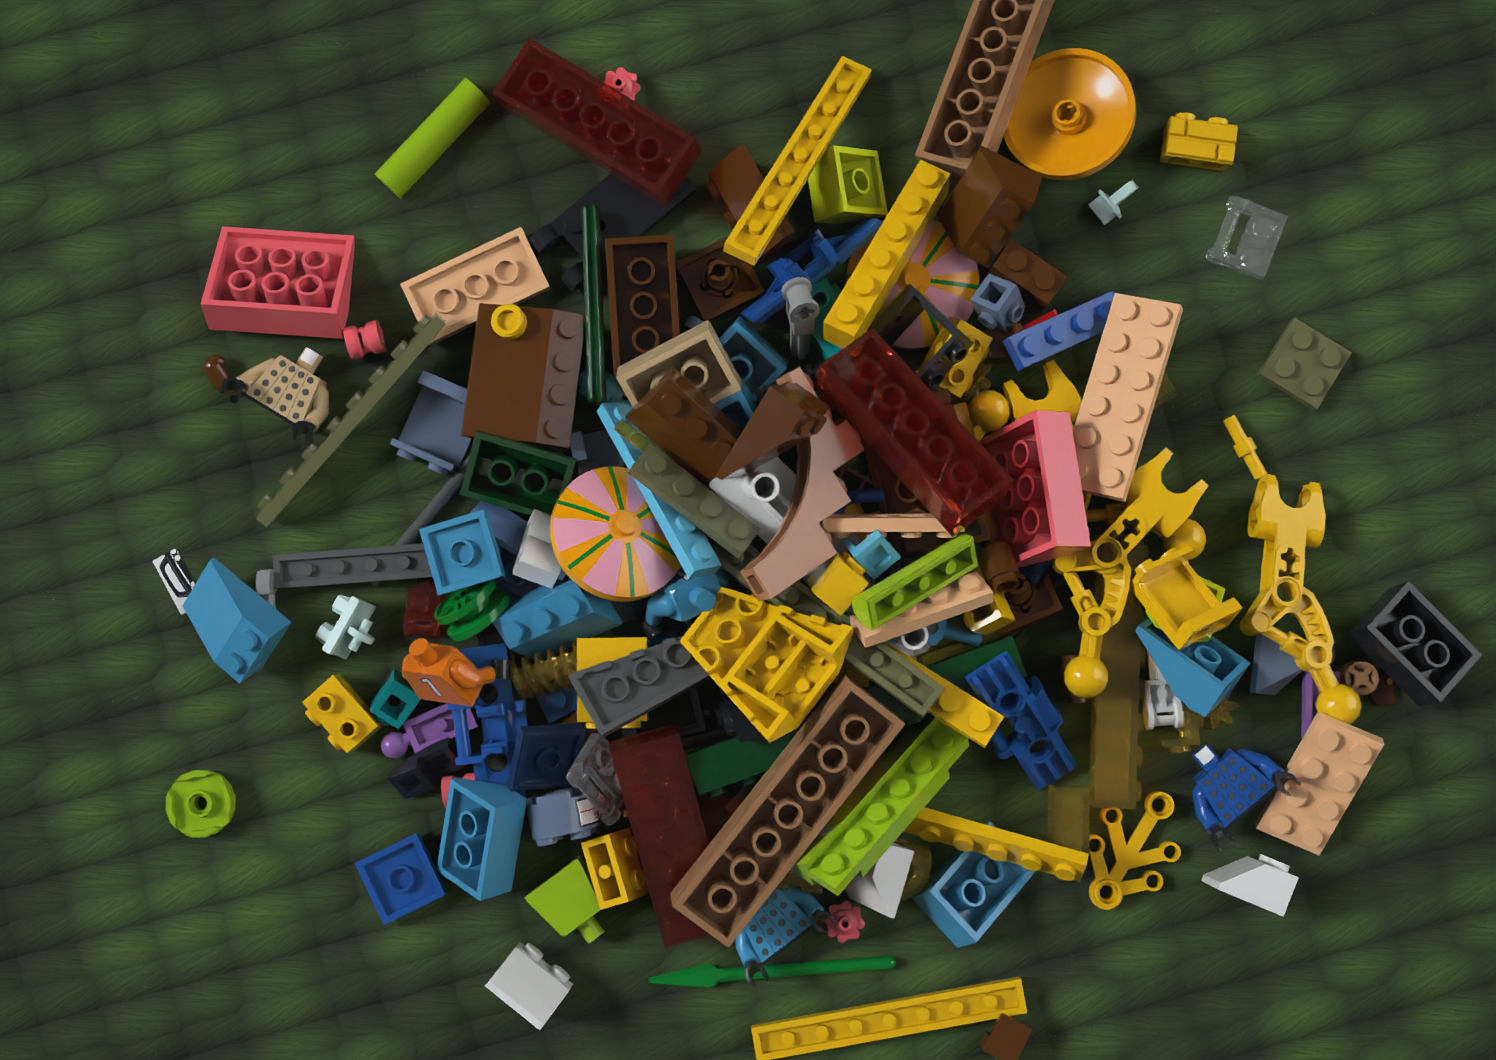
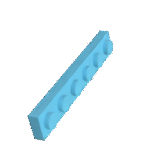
[597,400,722,578]

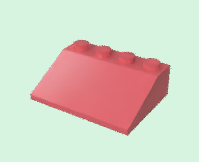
[201,226,355,339]
[978,410,1091,568]

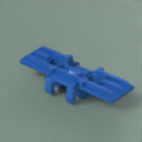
[741,217,882,323]
[448,643,528,798]
[965,651,1078,792]

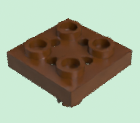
[676,236,765,322]
[997,571,1064,638]

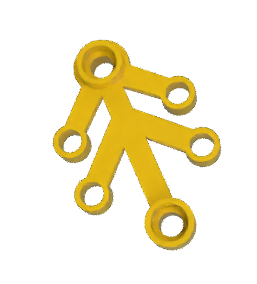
[1083,791,1181,910]

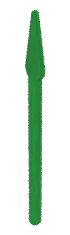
[648,956,896,989]

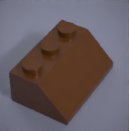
[706,143,794,266]
[937,145,1042,268]
[625,367,742,484]

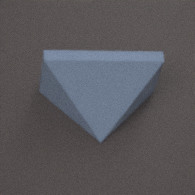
[1250,628,1303,696]

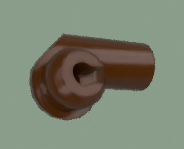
[204,354,246,397]

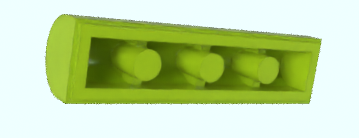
[374,78,490,199]
[852,533,978,631]

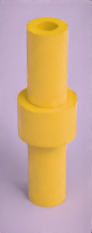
[1223,415,1267,480]

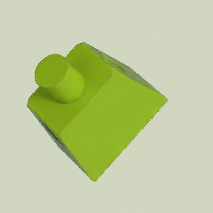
[524,855,605,944]

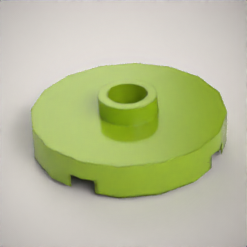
[165,770,236,838]

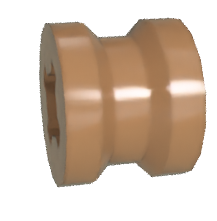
[1338,661,1379,695]

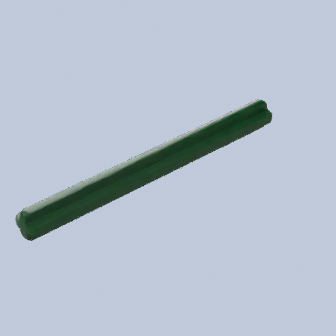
[581,205,606,404]

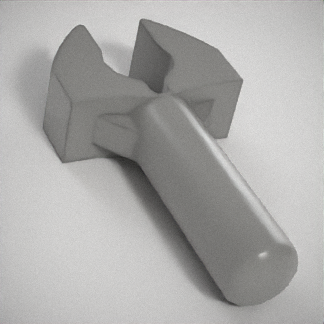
[256,569,278,609]

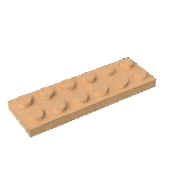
[1073,293,1183,502]

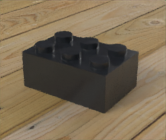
[1348,581,1482,707]

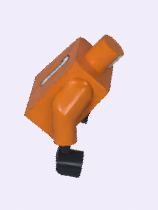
[402,638,512,707]

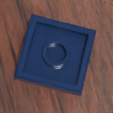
[507,723,587,792]

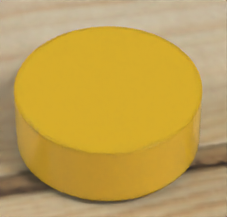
[491,304,527,340]

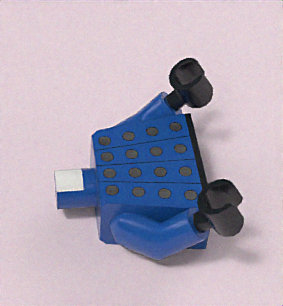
[1191,743,1301,851]

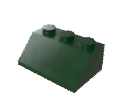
[460,430,577,516]

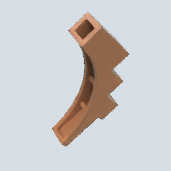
[740,367,865,601]

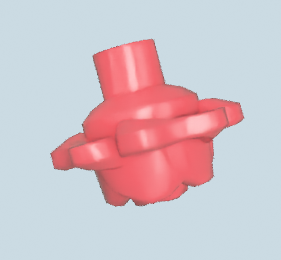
[600,67,641,108]
[824,900,865,943]

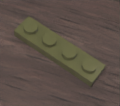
[627,443,761,558]

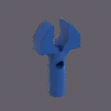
[834,488,886,514]

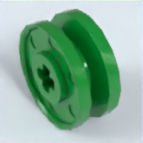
[434,579,510,642]

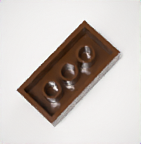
[605,235,680,376]

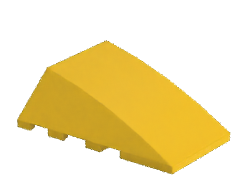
[680,587,854,743]

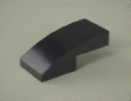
[387,737,465,799]

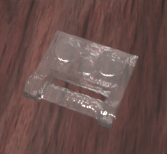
[1205,196,1288,280]
[566,733,638,826]

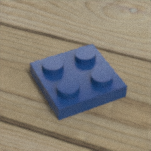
[355,832,447,925]

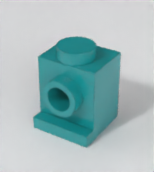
[370,668,421,729]

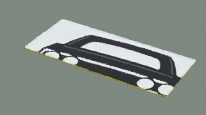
[152,548,195,615]

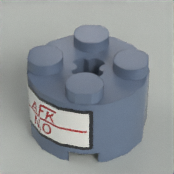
[526,784,599,847]

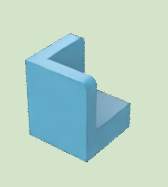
[842,529,901,580]

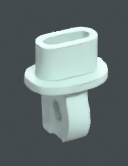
[1088,180,1139,225]

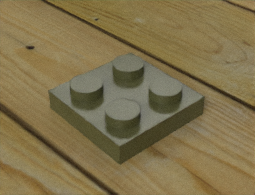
[1256,317,1352,411]

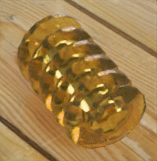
[511,641,577,700]

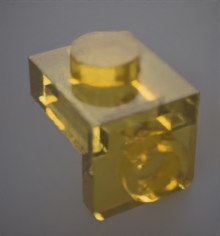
[1160,703,1204,753]

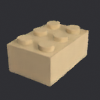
[616,320,741,407]

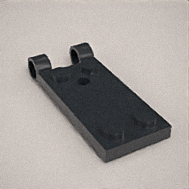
[529,138,697,292]

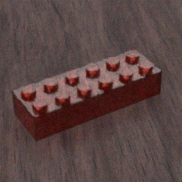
[492,38,702,207]
[815,328,1014,537]
[608,723,709,948]

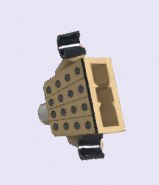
[220,347,329,445]

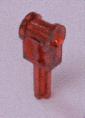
[404,542,445,640]

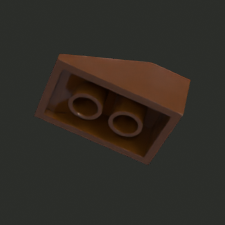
[716,383,830,480]

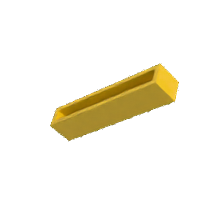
[823,159,951,354]

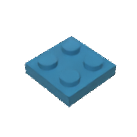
[419,509,506,596]

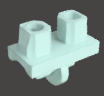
[315,595,376,659]

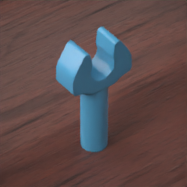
[927,620,982,647]

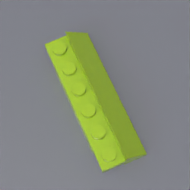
[791,716,969,896]

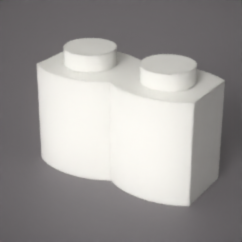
[513,509,566,589]

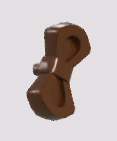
[1368,667,1397,707]

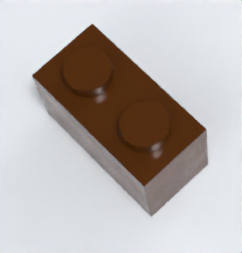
[988,239,1067,311]

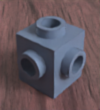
[970,273,1026,333]

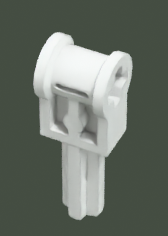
[1141,651,1183,730]

